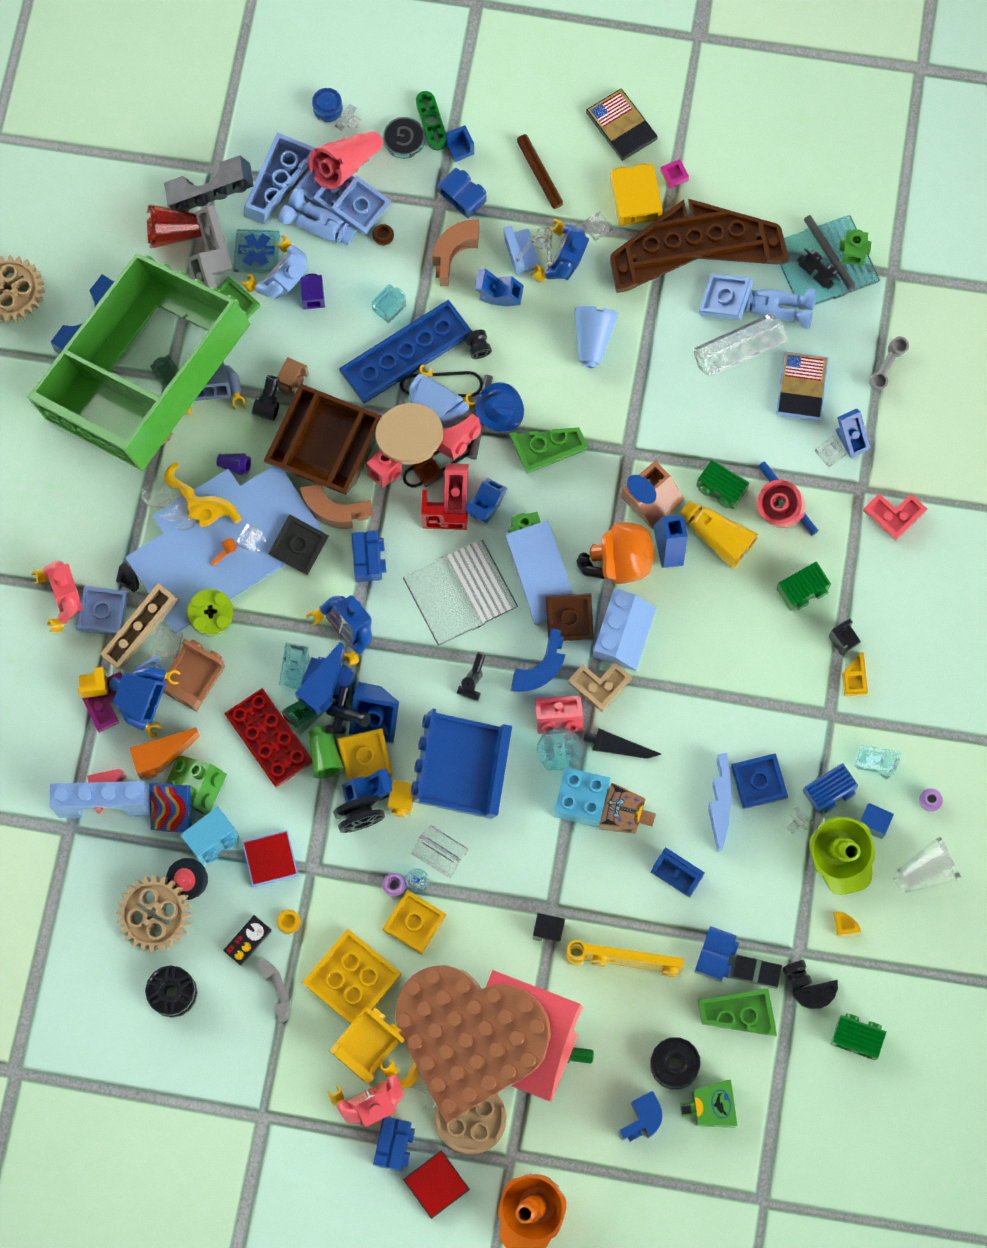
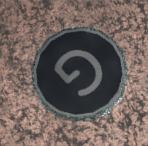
[383,117,425,159]

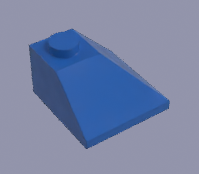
[349,682,399,743]

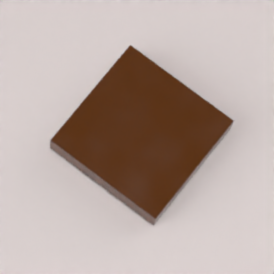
[546,593,594,641]

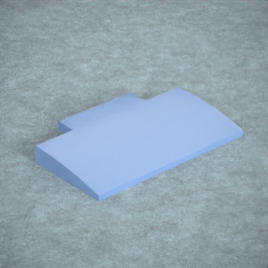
[125,466,324,634]

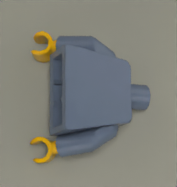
[187,361,246,415]

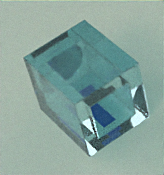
[371,284,406,324]

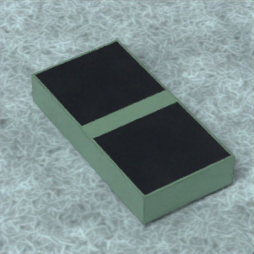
[731,954,783,989]

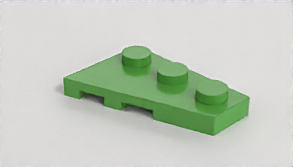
[509,427,588,474]
[698,989,777,1037]

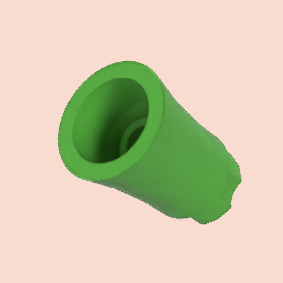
[308,726,345,779]

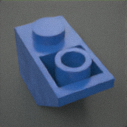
[653,515,688,568]

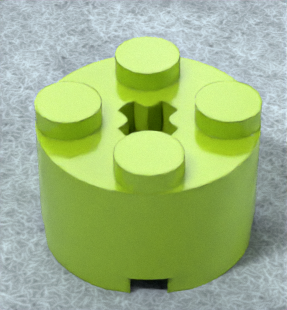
[187,589,233,637]

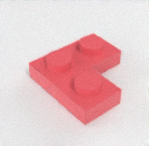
[863,493,928,541]

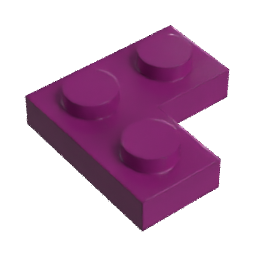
[82,671,123,733]

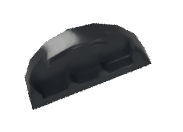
[791,980,838,1009]

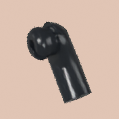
[576,552,604,579]

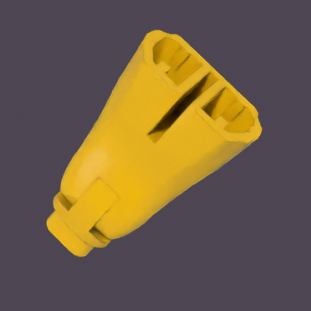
[680,500,759,569]

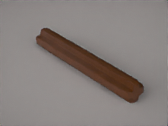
[517,134,563,209]

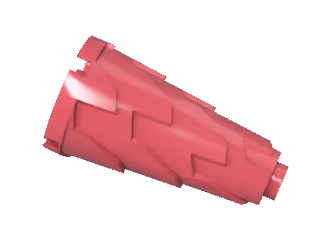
[308,131,383,189]

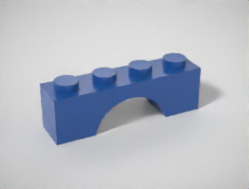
[51,274,114,354]

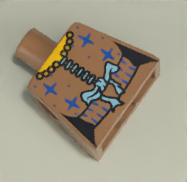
[599,783,656,834]

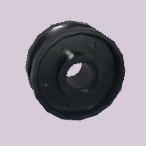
[333,795,385,833]
[145,965,198,1018]
[650,1037,700,1090]

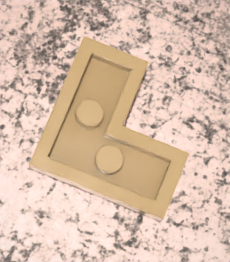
[568,663,632,712]

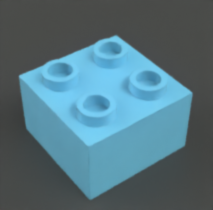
[554,767,610,828]
[181,806,239,865]

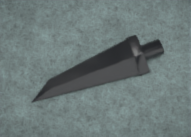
[583,728,662,759]

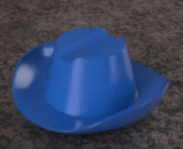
[475,382,524,432]

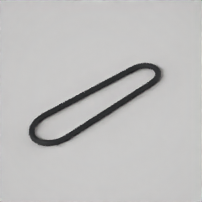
[400,371,483,397]

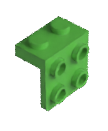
[166,756,227,815]

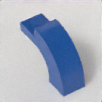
[510,629,565,692]

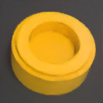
[277,910,301,934]

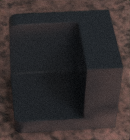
[829,618,861,655]
[533,913,565,942]

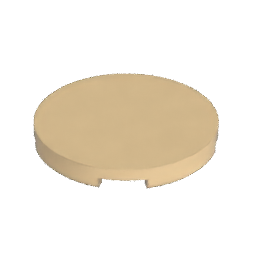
[376,403,443,465]
[435,1094,506,1155]

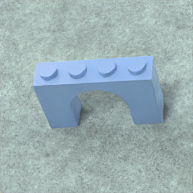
[49,781,150,818]

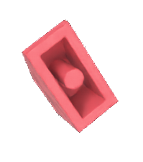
[444,463,469,514]

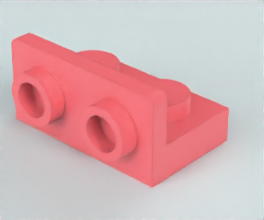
[535,696,583,734]

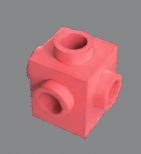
[366,451,402,488]

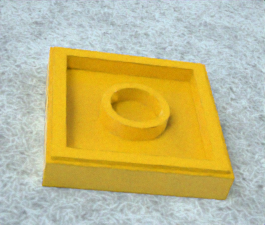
[337,728,393,781]
[382,890,447,955]

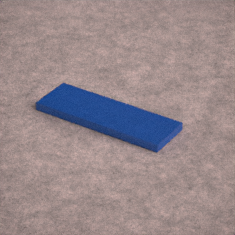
[339,299,472,404]

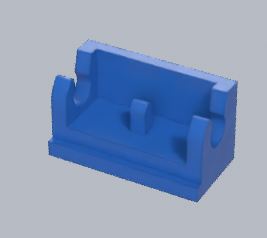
[650,847,705,898]

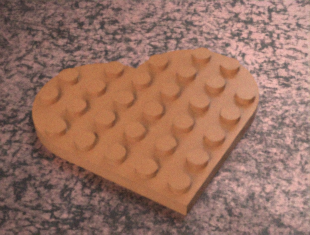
[396,965,551,1122]

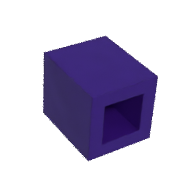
[300,273,325,310]

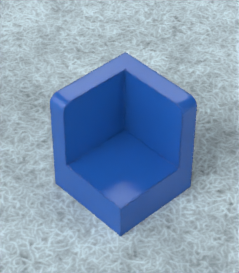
[446,125,474,162]
[860,803,894,839]

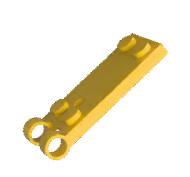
[566,940,684,977]

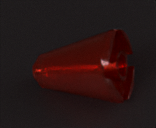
[147,204,202,248]

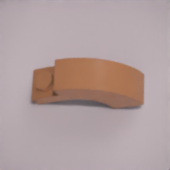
[432,219,480,287]
[300,484,374,529]

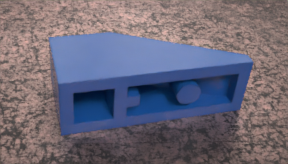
[295,642,345,716]

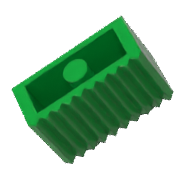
[696,459,750,509]
[776,561,831,611]
[830,1013,887,1061]

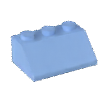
[593,588,656,671]

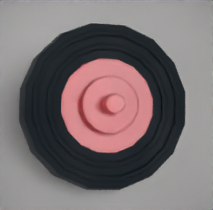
[166,858,208,900]

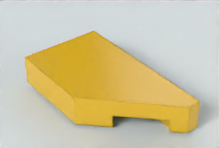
[842,652,868,696]

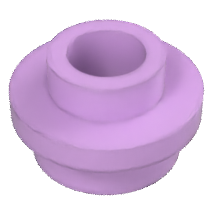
[919,788,943,812]
[382,873,406,897]

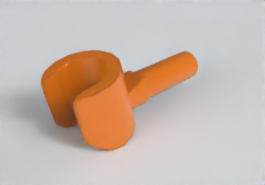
[210,538,237,566]

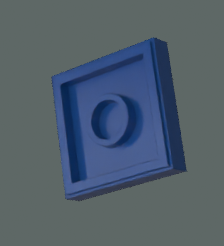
[731,753,788,810]

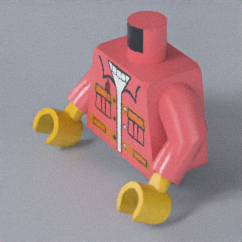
[31,560,83,632]
[327,1059,403,1127]

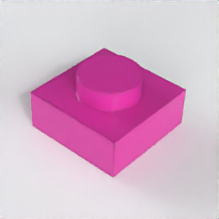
[660,159,689,189]

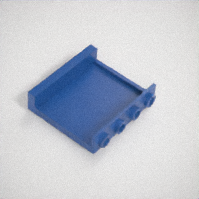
[410,708,512,819]

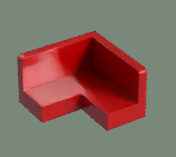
[421,489,468,530]

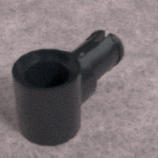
[252,375,280,421]

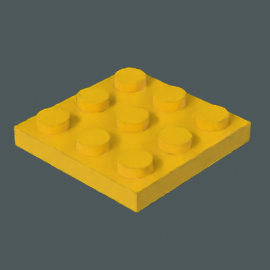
[302,929,402,1024]

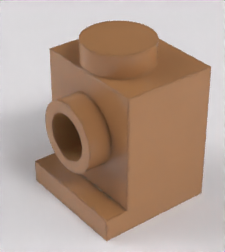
[277,357,309,395]

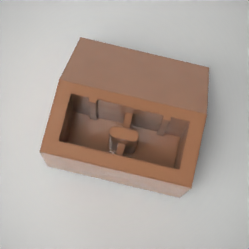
[621,460,685,529]

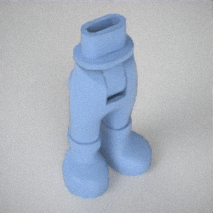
[278,187,357,246]
[745,288,816,329]

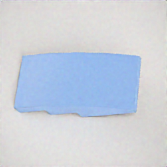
[295,170,391,235]
[505,520,573,624]

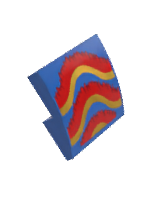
[149,783,192,833]

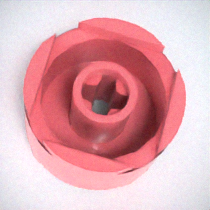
[757,480,805,528]

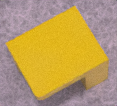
[77,667,109,698]

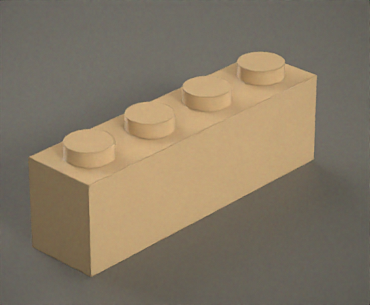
[100,583,180,670]

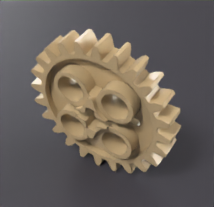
[0,255,45,325]
[116,876,193,952]

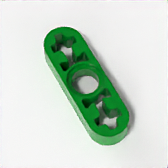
[416,91,446,151]

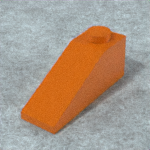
[130,727,200,780]

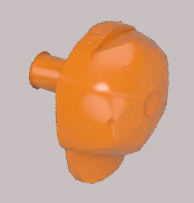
[589,522,655,584]
[498,1173,567,1248]

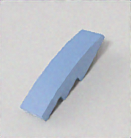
[708,753,731,852]

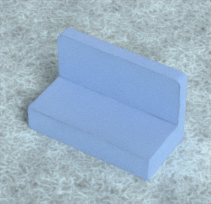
[503,225,540,275]

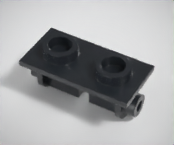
[797,248,840,290]

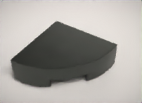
[116,562,139,592]

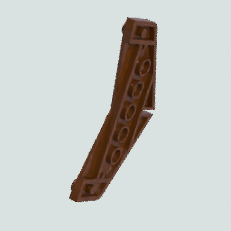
[610,199,789,293]

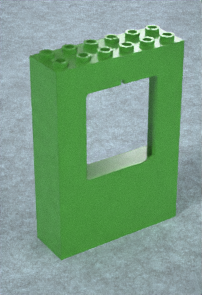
[27,253,251,471]

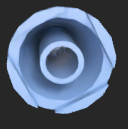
[574,306,618,368]

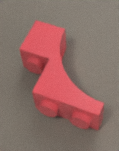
[437,414,481,461]

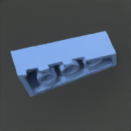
[244,132,316,224]

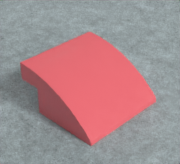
[486,970,583,1102]

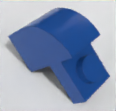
[475,268,524,307]
[465,478,508,523]
[342,769,392,803]
[618,1091,662,1142]

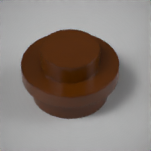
[372,224,394,246]

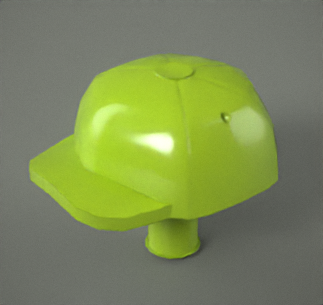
[809,816,875,895]

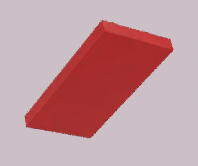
[224,688,312,788]

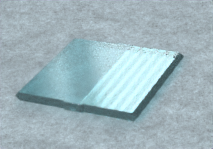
[780,215,880,310]

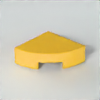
[833,911,861,936]

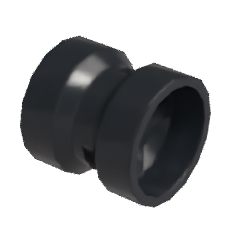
[465,329,492,359]
[782,960,813,990]

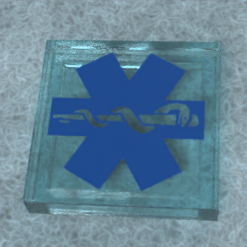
[233,229,280,273]

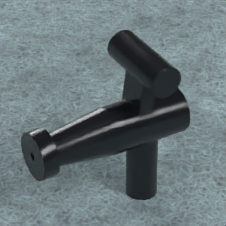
[457,652,486,701]
[325,686,371,734]

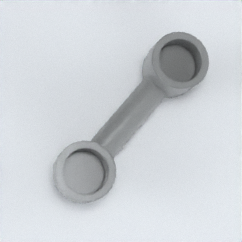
[869,336,909,391]
[258,959,290,1023]

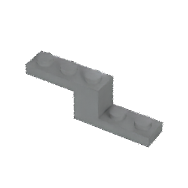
[187,205,233,288]

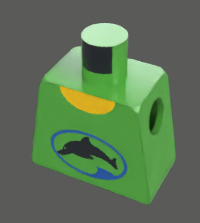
[680,1079,738,1128]

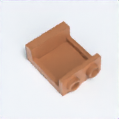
[163,639,225,712]

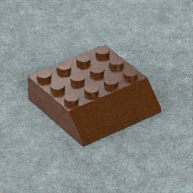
[264,383,382,495]

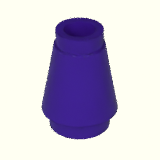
[216,453,251,475]

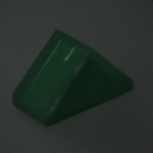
[282,701,323,735]

